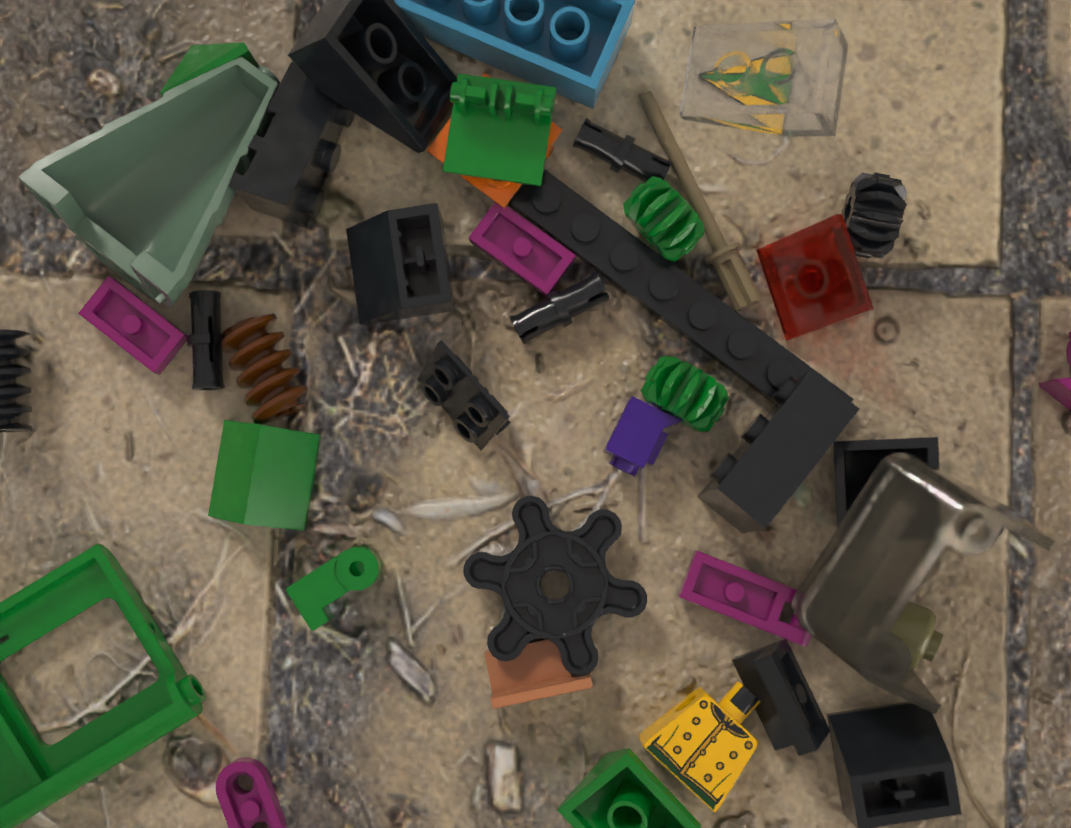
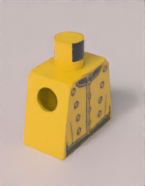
[639,681,761,813]

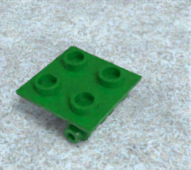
[443,73,556,187]

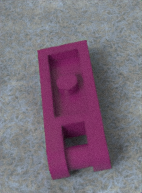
[677,550,825,647]

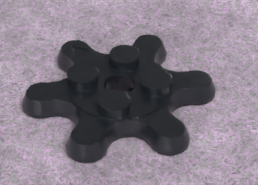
[463,496,647,676]

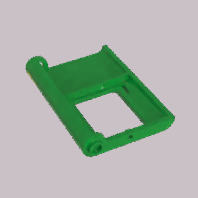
[0,544,206,828]

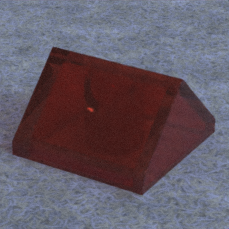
[756,214,874,341]

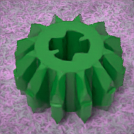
[623,176,705,262]
[640,356,729,432]

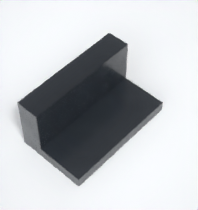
[732,639,830,756]

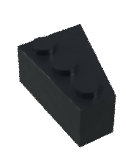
[229,62,355,228]
[697,370,860,534]

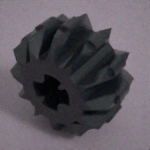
[838,172,907,259]

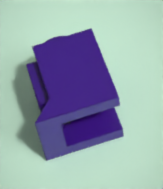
[603,396,682,477]

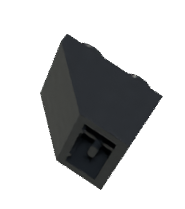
[346,203,456,325]
[827,699,962,828]

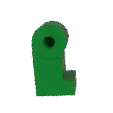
[285,546,383,631]

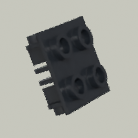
[417,340,511,451]

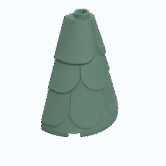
[18,57,280,307]

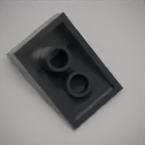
[288,0,457,153]

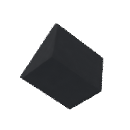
[833,437,943,541]

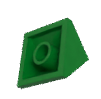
[208,420,321,531]
[557,748,701,828]

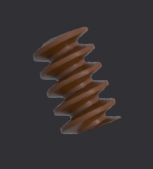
[221,314,308,424]

